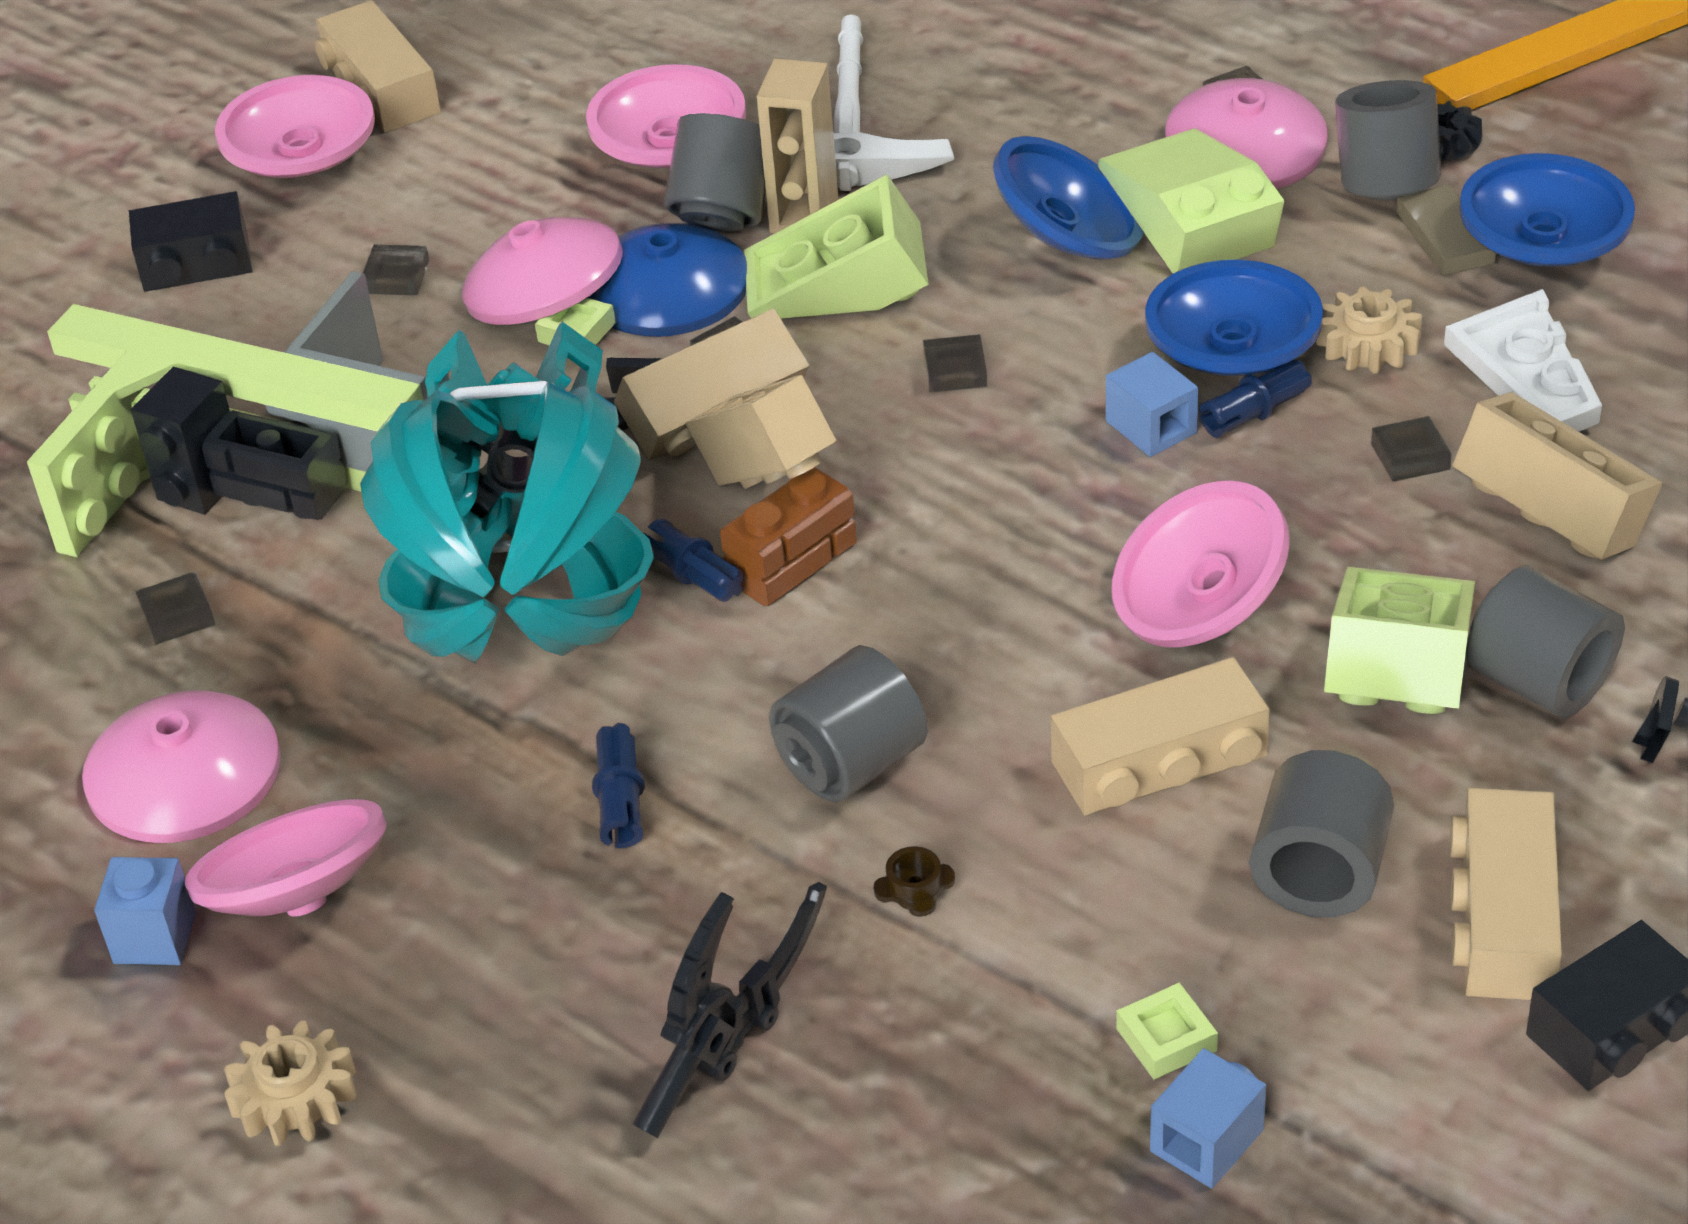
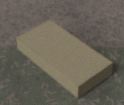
[1396,185,1496,276]

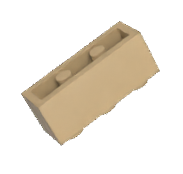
[315,0,441,133]
[757,58,838,234]
[614,308,810,460]
[685,375,837,489]
[1452,392,1663,560]
[1050,657,1270,816]
[1450,788,1562,1000]

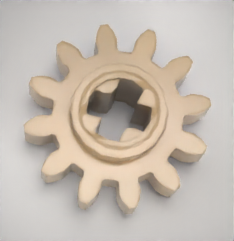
[1316,287,1422,373]
[224,1020,357,1146]

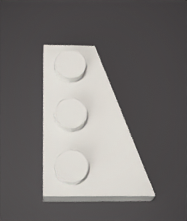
[1444,289,1602,432]

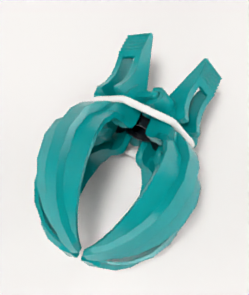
[360,321,654,663]

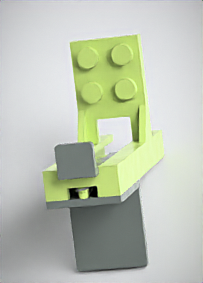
[27,271,428,557]

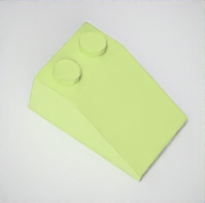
[1098,128,1284,274]
[744,174,929,319]
[1324,566,1475,714]

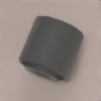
[1335,80,1442,200]
[664,113,766,231]
[1466,565,1625,719]
[768,645,928,803]
[1249,750,1394,917]

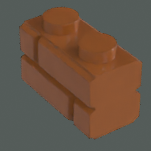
[720,467,857,606]

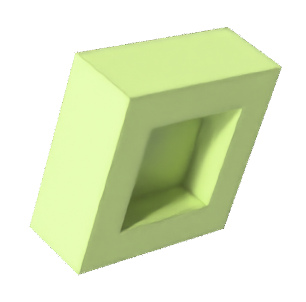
[535,298,616,345]
[1116,982,1218,1080]

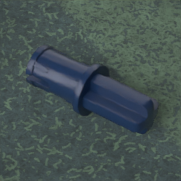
[1199,360,1312,438]
[644,519,744,602]
[592,722,645,848]

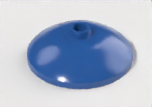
[993,136,1143,260]
[1459,153,1635,267]
[587,223,747,337]
[1145,260,1323,376]

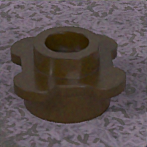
[873,846,955,917]

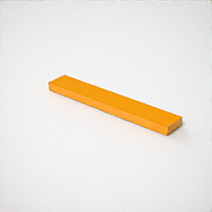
[1423,0,1688,110]

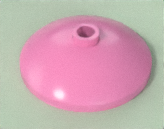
[586,64,746,168]
[215,75,375,178]
[1165,78,1327,189]
[462,217,623,325]
[1111,481,1290,647]
[82,691,281,843]
[185,799,387,917]

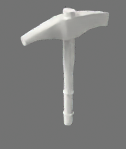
[833,15,954,191]

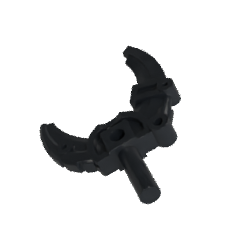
[632,882,827,1139]

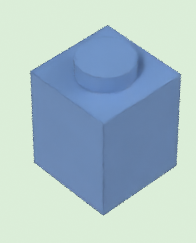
[1106,351,1198,457]
[94,857,196,965]
[1150,1048,1266,1189]

